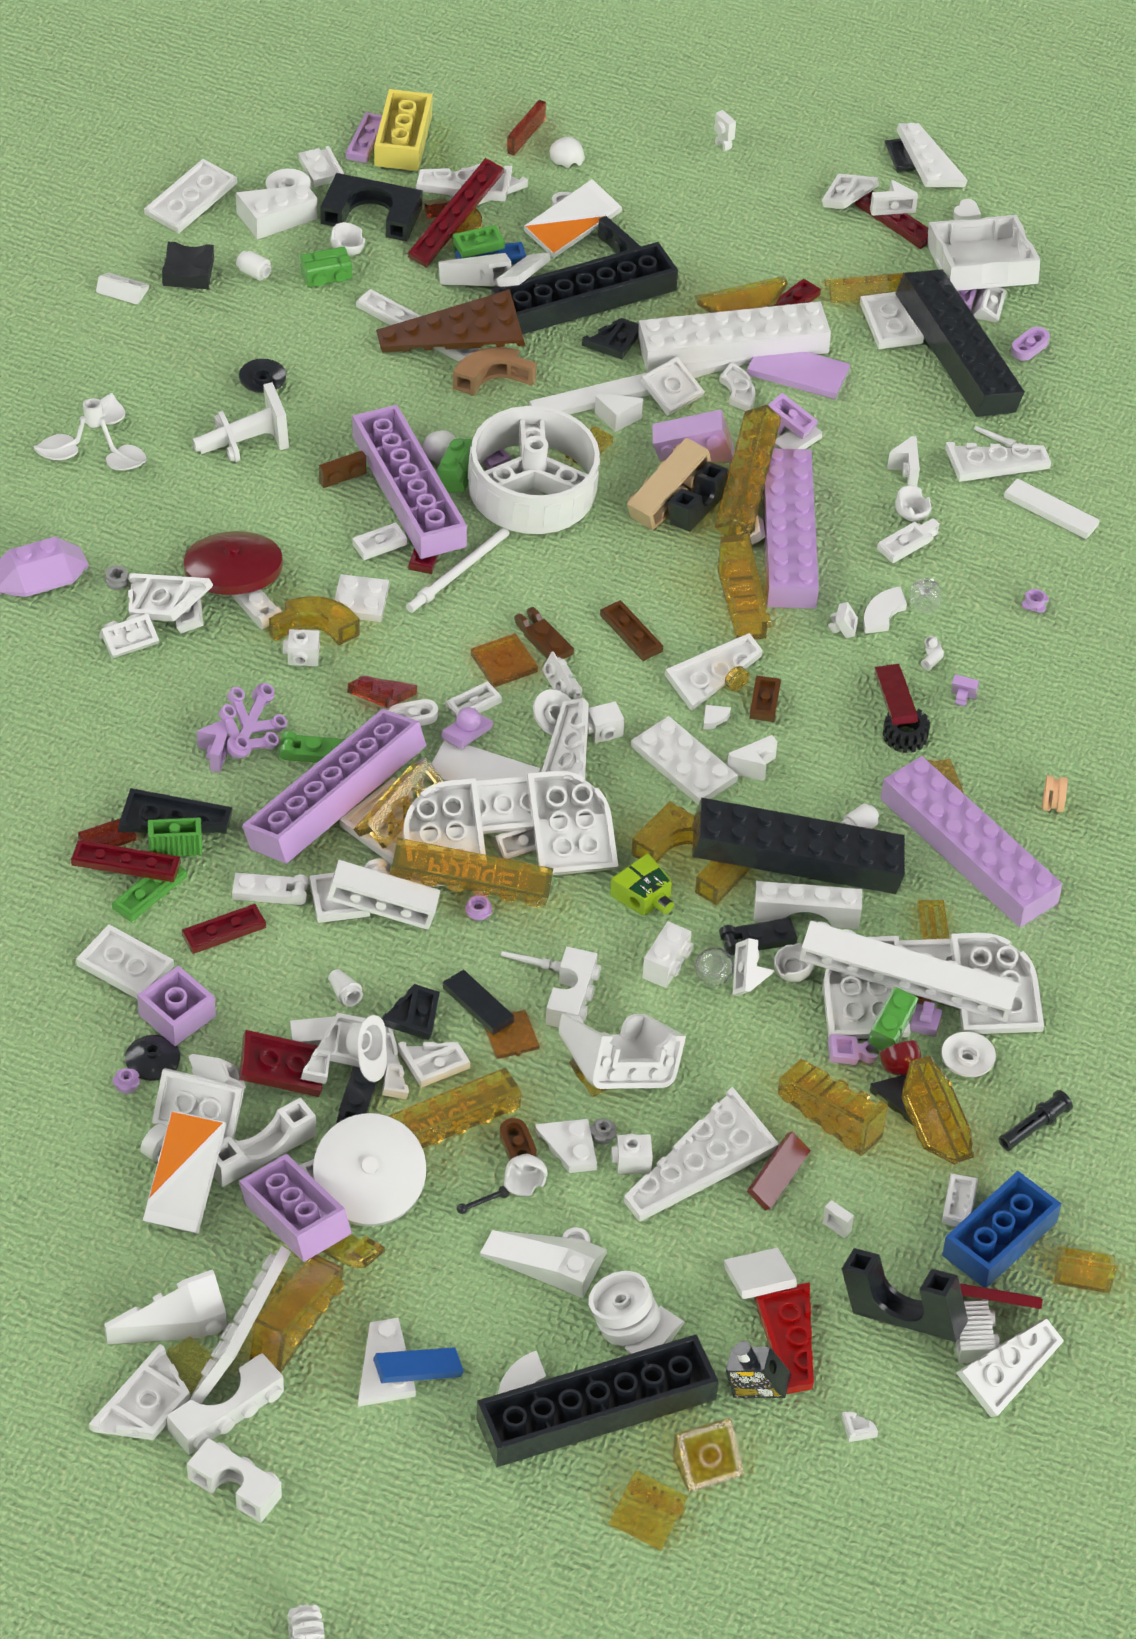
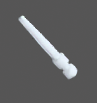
[974,426,1024,448]
[501,951,561,972]

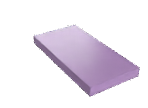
[747,352,850,399]

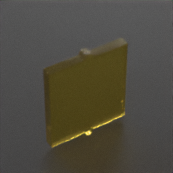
[166,1336,213,1395]

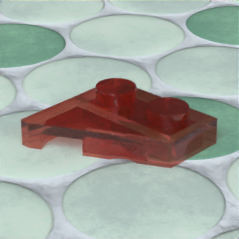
[347,676,418,708]

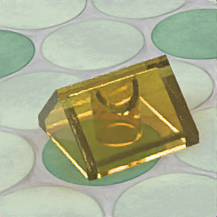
[1053,1246,1117,1294]
[672,1417,744,1492]

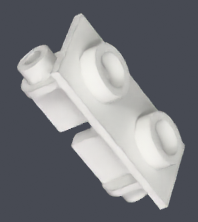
[542,652,582,699]

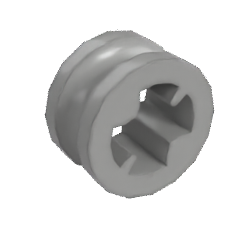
[105,565,128,590]

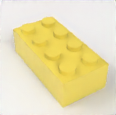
[374,89,433,171]

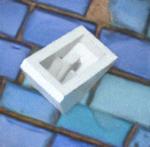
[595,393,643,432]

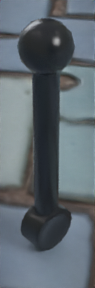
[457,1186,510,1214]

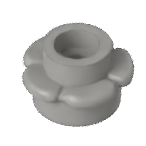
[590,1118,617,1145]

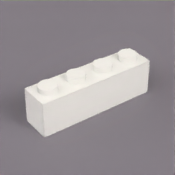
[327,860,440,930]

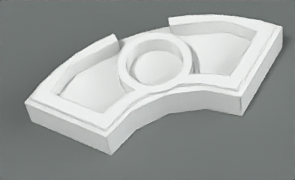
[719,363,755,413]
[863,587,907,634]
[498,1351,546,1394]

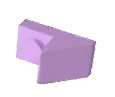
[767,393,818,439]
[197,718,234,772]

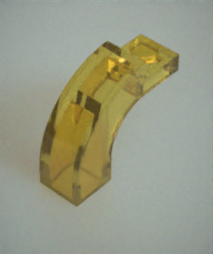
[269,596,360,646]

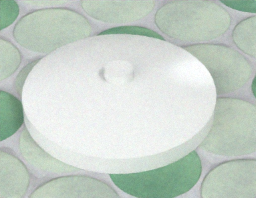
[313,1113,426,1226]

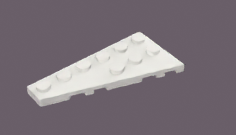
[624,1087,779,1222]
[189,1246,291,1404]

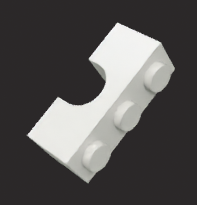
[546,946,601,1027]
[187,1438,282,1523]

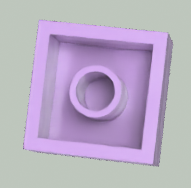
[137,966,216,1046]

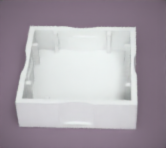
[927,215,1040,291]

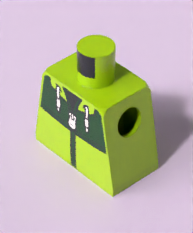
[610,853,674,915]

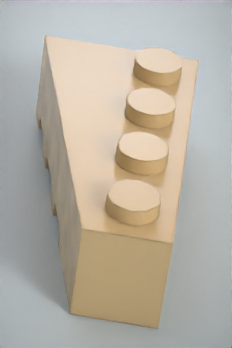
[627,437,711,530]

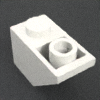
[189,1054,246,1089]

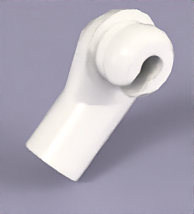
[921,636,944,671]

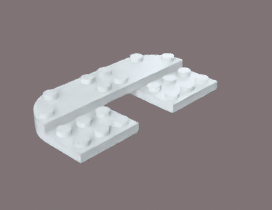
[402,771,618,887]
[822,933,1044,1039]

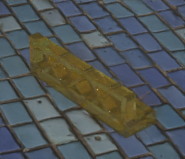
[824,271,916,303]
[353,758,444,849]

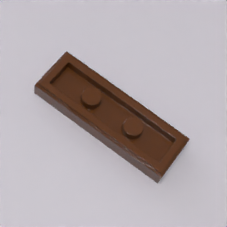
[600,600,663,661]

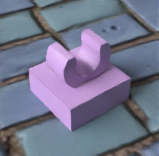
[951,674,979,707]
[910,1001,942,1037]

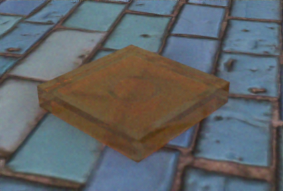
[471,633,538,688]

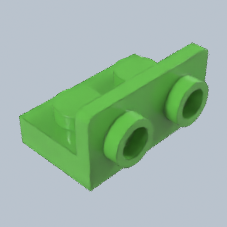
[452,225,505,258]

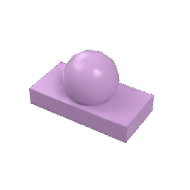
[441,707,493,749]

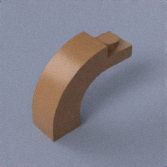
[453,347,537,395]

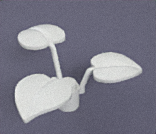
[33,393,147,470]

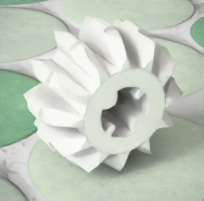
[288,1604,325,1639]

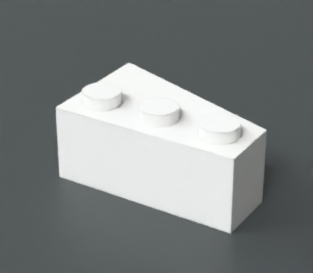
[236,185,318,240]

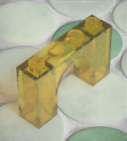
[631,801,751,905]

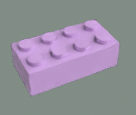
[239,1154,352,1262]

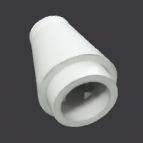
[328,969,363,1007]

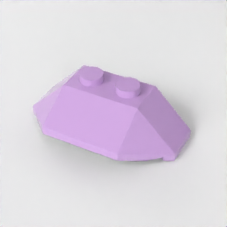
[0,537,89,597]

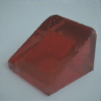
[423,198,449,218]

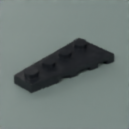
[118,788,232,833]

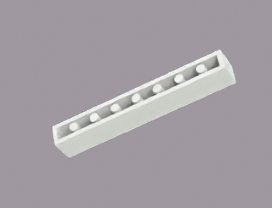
[799,921,1019,1022]

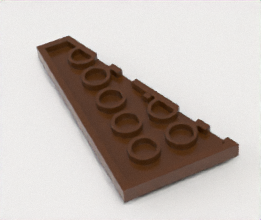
[376,290,526,353]

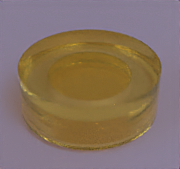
[725,666,750,691]

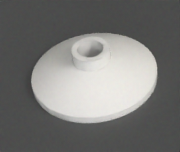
[266,169,311,189]
[533,689,571,736]
[941,1032,996,1077]

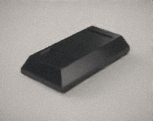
[885,139,916,173]

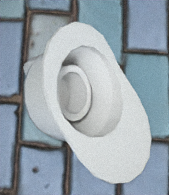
[346,1015,387,1082]

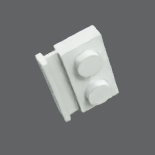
[298,146,344,187]

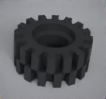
[883,709,930,753]

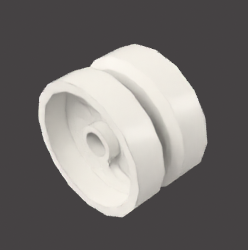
[588,1271,660,1346]

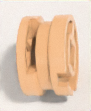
[1042,775,1068,813]

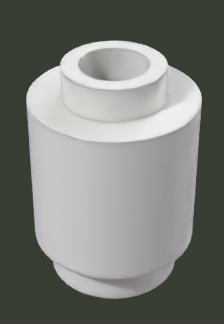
[236,251,271,281]
[840,803,879,829]

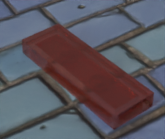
[507,99,546,156]

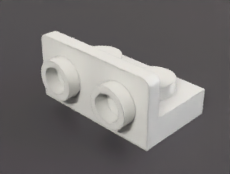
[99,614,159,659]

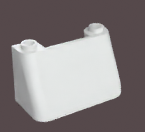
[559,1014,686,1089]

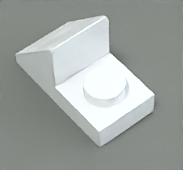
[870,180,918,215]
[887,436,920,487]
[727,735,777,781]
[732,939,774,996]

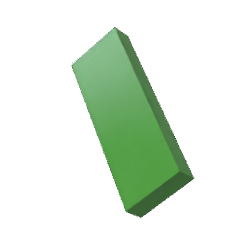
[112,866,187,922]

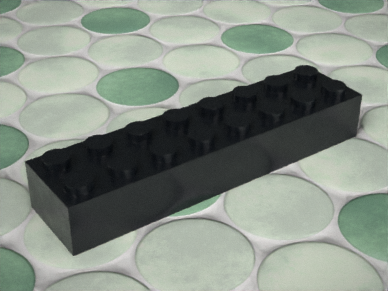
[491,242,678,335]
[895,269,1025,417]
[692,797,905,894]
[476,1334,718,1468]

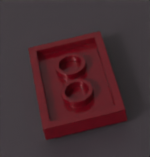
[239,1030,322,1097]

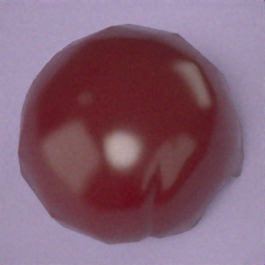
[879,1040,921,1075]

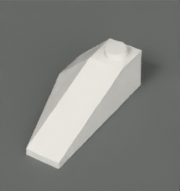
[480,1230,607,1298]
[104,1269,227,1344]

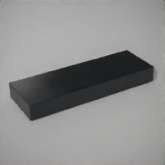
[443,969,514,1035]

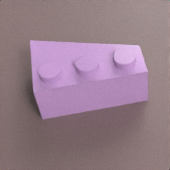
[652,409,734,462]

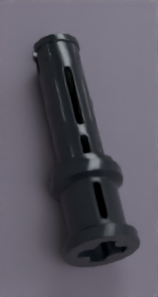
[998,1090,1073,1151]

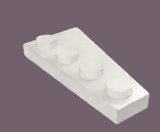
[416,166,512,202]
[665,633,763,711]
[542,698,589,778]

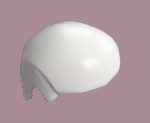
[549,137,585,168]
[330,222,365,256]
[422,430,456,464]
[895,485,932,522]
[774,943,814,982]
[504,1154,547,1196]

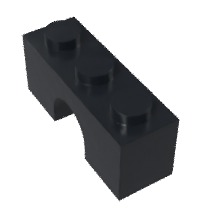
[668,461,730,532]

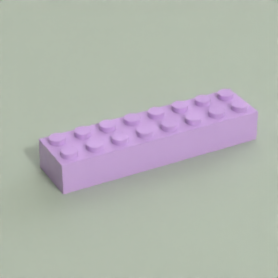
[352,405,467,559]
[762,448,819,609]
[242,709,426,864]
[881,756,1062,928]

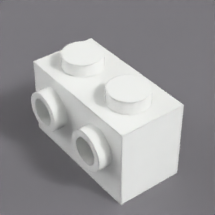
[642,921,693,988]

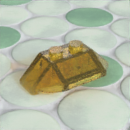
[694,276,788,313]
[901,1055,974,1165]

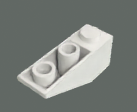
[438,253,511,286]

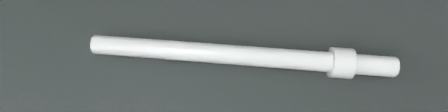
[406,527,510,613]

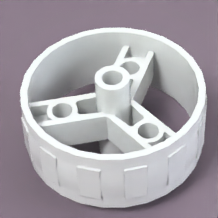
[468,406,600,534]

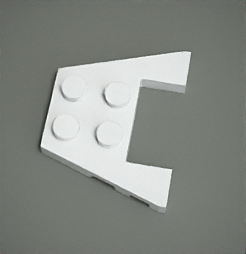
[301,1013,409,1100]

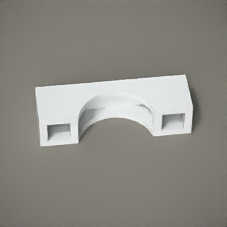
[753,881,862,930]
[213,1097,316,1187]
[167,1353,284,1455]

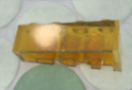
[717,533,771,640]
[778,1059,888,1156]
[249,1255,344,1373]

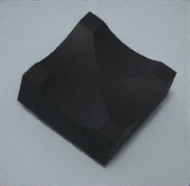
[162,241,214,289]

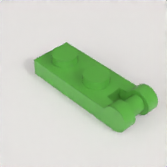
[279,731,345,763]

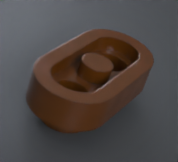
[500,1118,537,1161]

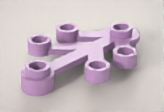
[219,683,287,759]

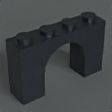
[320,173,423,242]
[841,1248,968,1342]

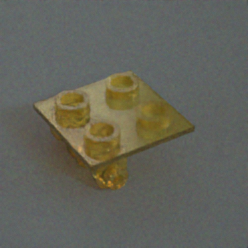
[608,1470,688,1551]

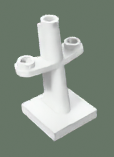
[192,382,289,463]

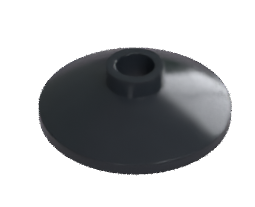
[239,359,286,393]
[125,1035,180,1081]

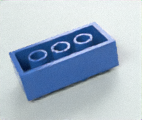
[942,1171,1062,1288]

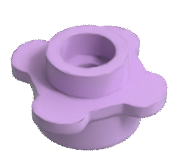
[1022,589,1049,613]

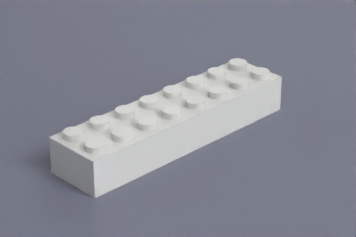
[638,301,831,372]

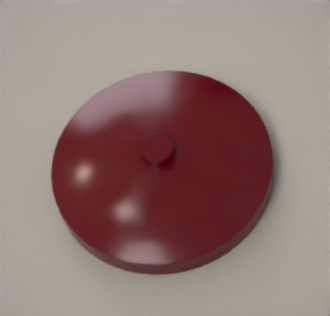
[183,531,283,595]

